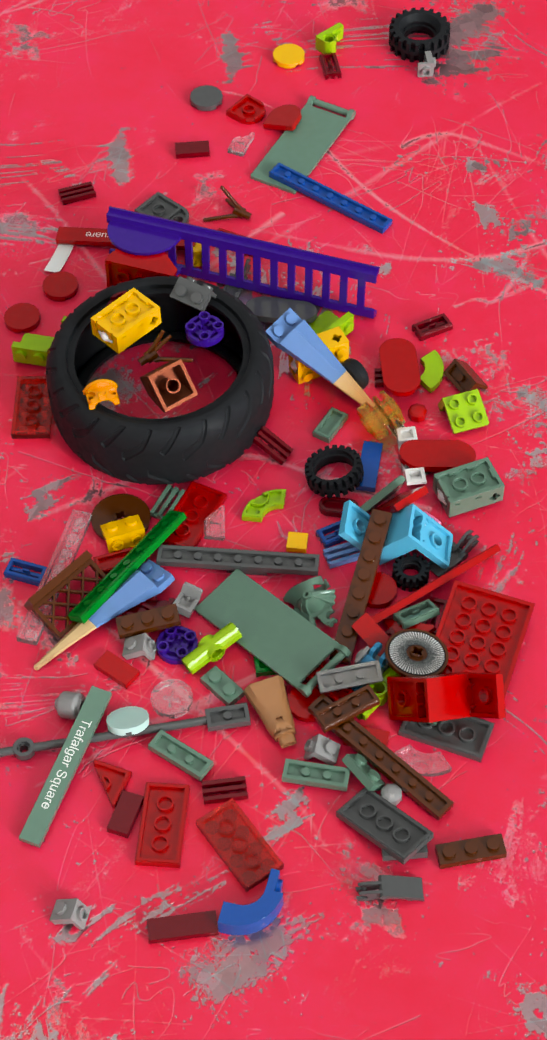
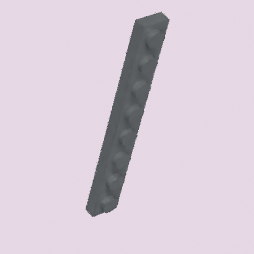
[156,545,320,576]

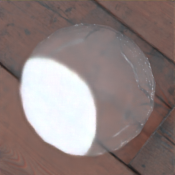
[150,679,193,718]

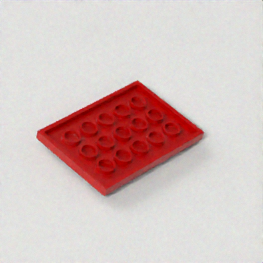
[434,580,535,699]

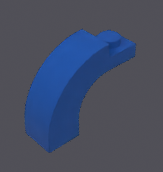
[218,868,284,935]

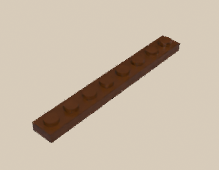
[329,509,393,665]
[308,694,454,821]

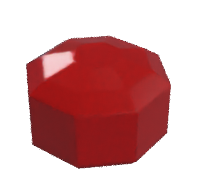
[408,403,427,422]

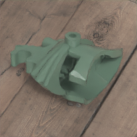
[283,576,338,627]

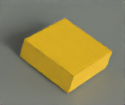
[286,532,308,553]

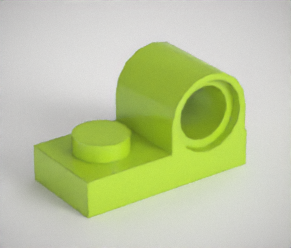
[315,22,344,54]

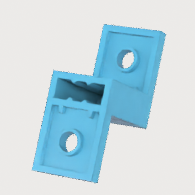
[338,500,453,569]

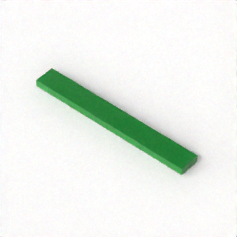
[68,510,187,624]

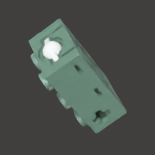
[433,457,505,518]

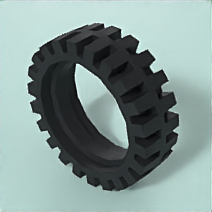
[304,445,364,498]

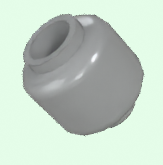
[55,691,85,720]

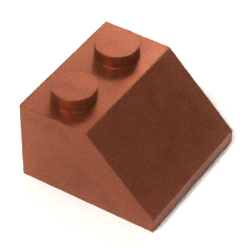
[140,359,199,413]

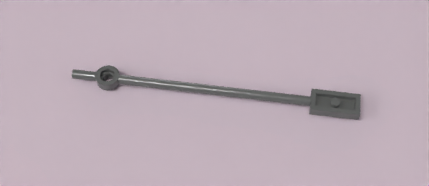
[0,703,251,761]

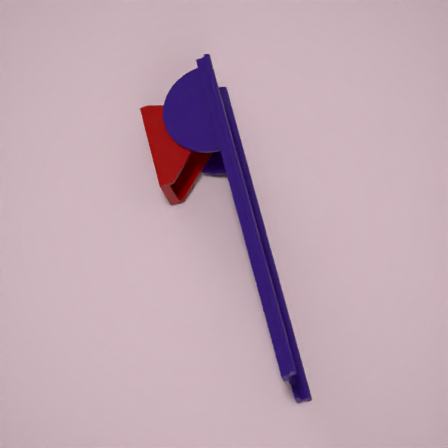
[105,206,380,319]

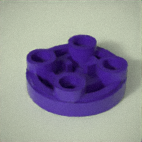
[185,311,224,347]
[156,626,198,665]

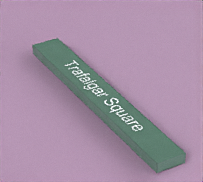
[19,686,112,848]

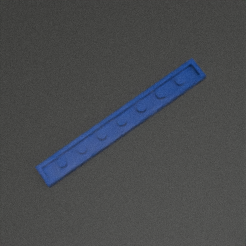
[269,163,392,234]

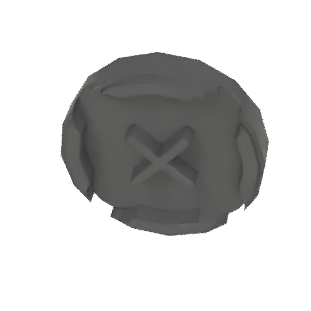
[190,85,223,111]

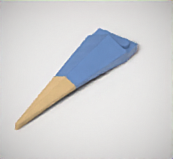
[265,308,389,424]
[34,559,175,671]

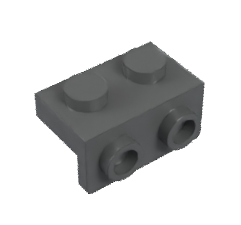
[169,276,217,312]

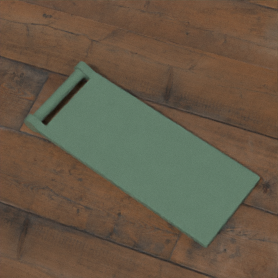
[250,95,356,194]
[195,569,351,698]

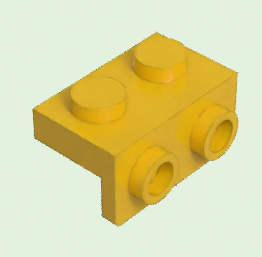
[100,514,146,553]

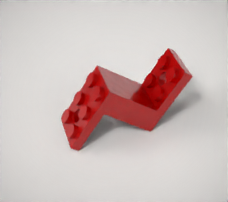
[387,672,506,723]

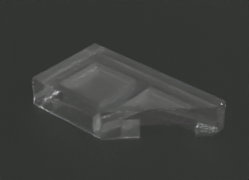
[228,132,255,157]
[204,505,225,541]

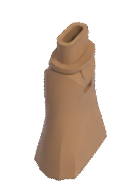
[243,675,297,748]

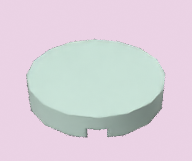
[106,706,149,736]

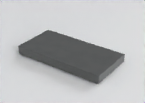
[398,717,495,762]
[336,787,434,865]

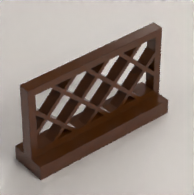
[24,550,106,640]

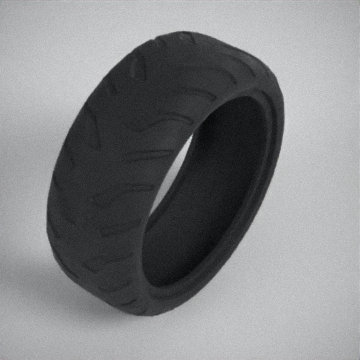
[46,276,274,485]

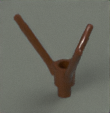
[203,186,252,222]
[138,330,193,366]

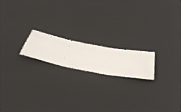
[44,244,74,272]

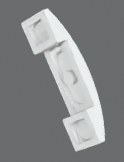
[396,426,427,486]

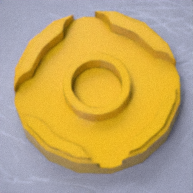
[273,44,305,69]

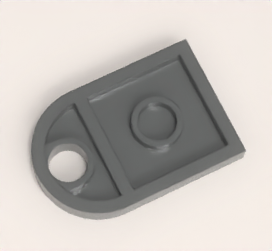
[135,192,189,224]

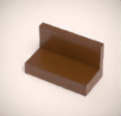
[443,359,488,393]

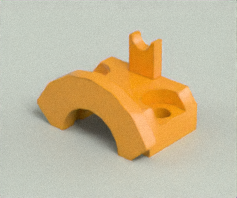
[82,379,120,410]

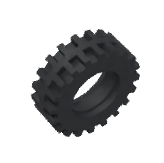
[389,7,450,62]

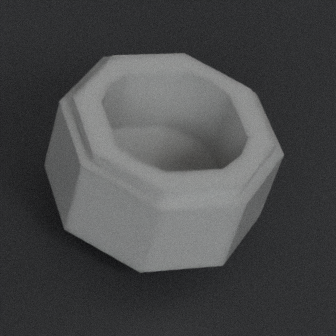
[381,784,402,806]

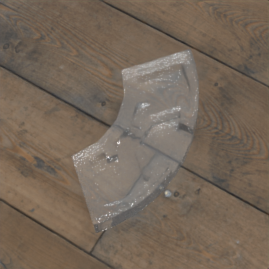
[394,744,452,777]

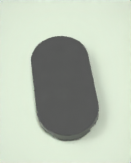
[246,296,317,323]

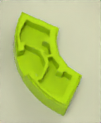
[420,350,444,393]
[242,489,286,522]

